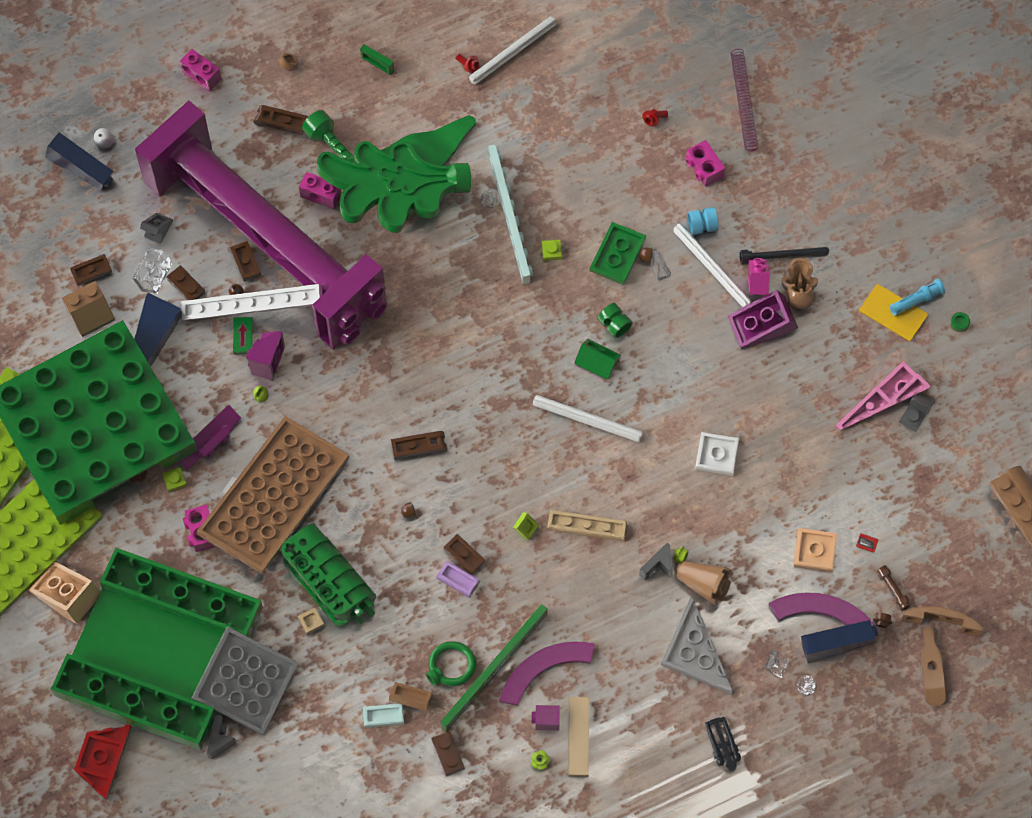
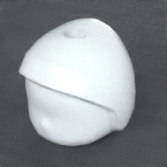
[94,128,115,149]

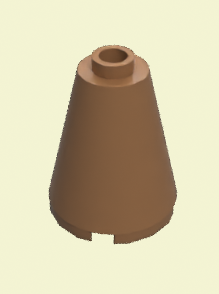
[676,561,733,606]

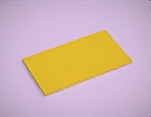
[858,283,929,342]

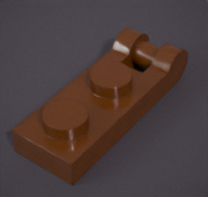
[253,105,308,135]
[391,431,448,460]

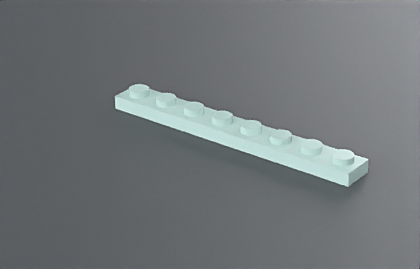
[488,145,533,285]

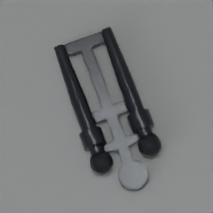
[705,717,741,771]

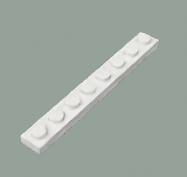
[181,284,322,321]

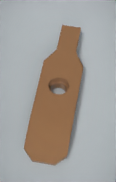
[921,628,946,706]

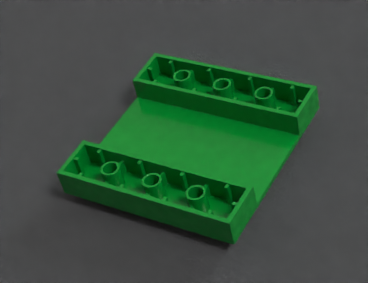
[0,320,198,525]
[51,547,263,751]

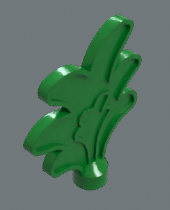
[316,141,471,233]

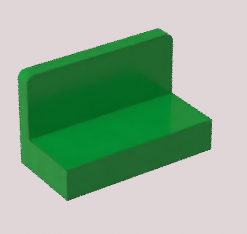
[575,339,621,379]

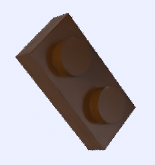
[230,241,261,282]
[70,254,112,286]
[166,265,205,301]
[444,534,485,575]
[431,731,465,776]

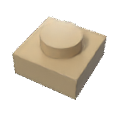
[297,608,324,635]

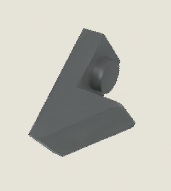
[140,213,173,243]
[899,392,935,432]
[639,543,671,580]
[207,715,236,759]

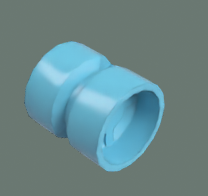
[687,207,718,235]

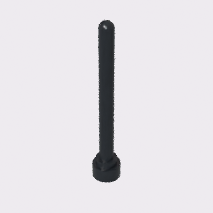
[739,247,830,265]

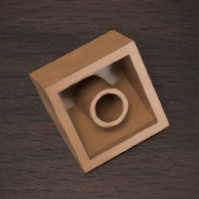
[62,281,115,337]

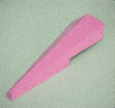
[835,361,930,430]

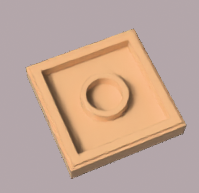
[793,528,837,572]

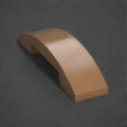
[901,606,983,637]

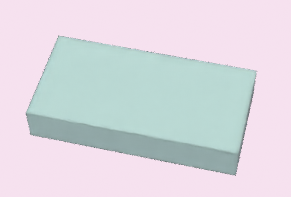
[363,704,404,728]

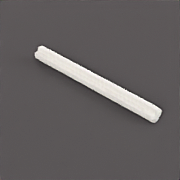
[469,16,557,85]
[674,224,752,307]
[533,395,642,442]

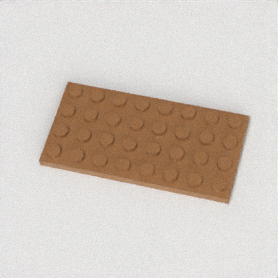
[197,416,349,574]

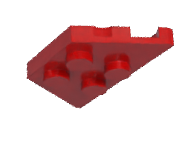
[74,724,132,799]

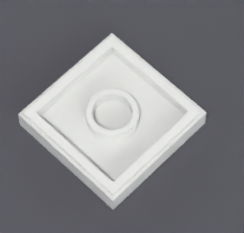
[695,432,739,476]

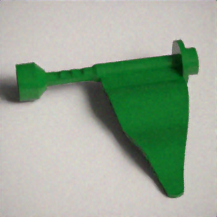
[302,110,476,219]

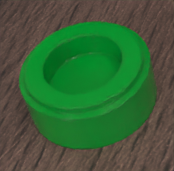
[950,312,970,332]

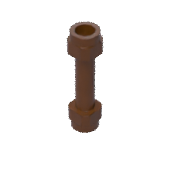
[876,565,911,611]

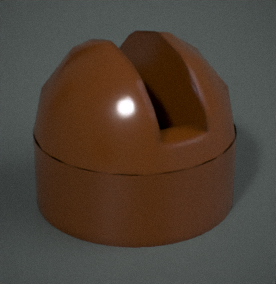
[639,248,654,263]
[228,284,244,295]
[401,502,416,519]

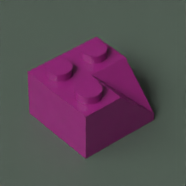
[246,331,285,381]

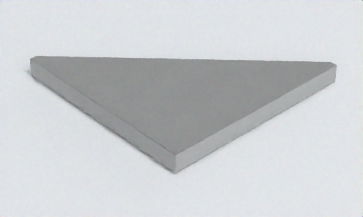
[661,597,733,695]

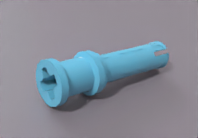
[889,279,945,316]

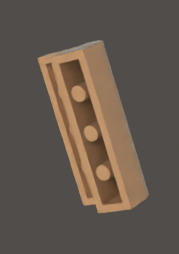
[989,466,1032,548]

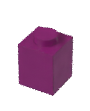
[531,705,560,730]

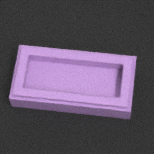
[436,561,480,598]

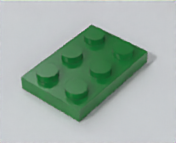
[589,222,646,285]

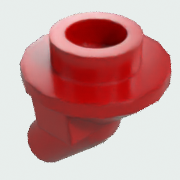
[455,53,480,74]
[642,109,668,127]

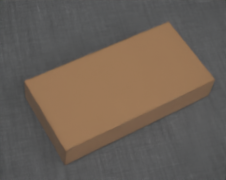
[389,682,433,711]

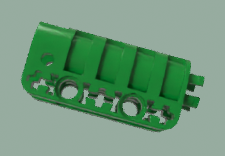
[281,523,376,628]

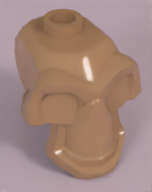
[782,258,818,309]

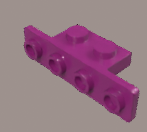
[178,405,241,470]

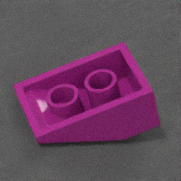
[728,290,798,349]

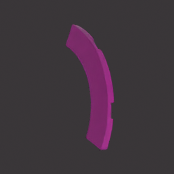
[769,592,878,631]
[499,641,595,706]

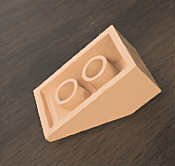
[29,562,100,624]

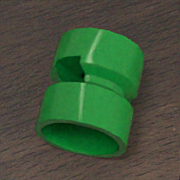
[597,303,633,339]

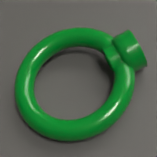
[426,641,476,686]

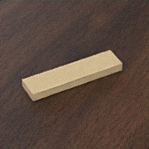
[547,510,627,542]
[569,697,589,777]

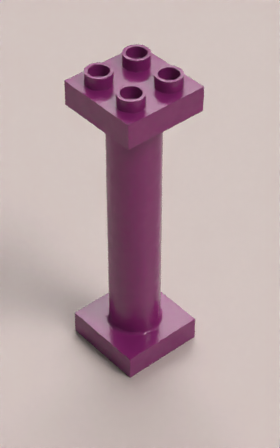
[135,100,387,350]

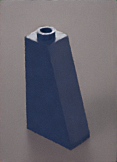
[45,132,114,190]
[134,293,182,367]
[801,620,878,664]

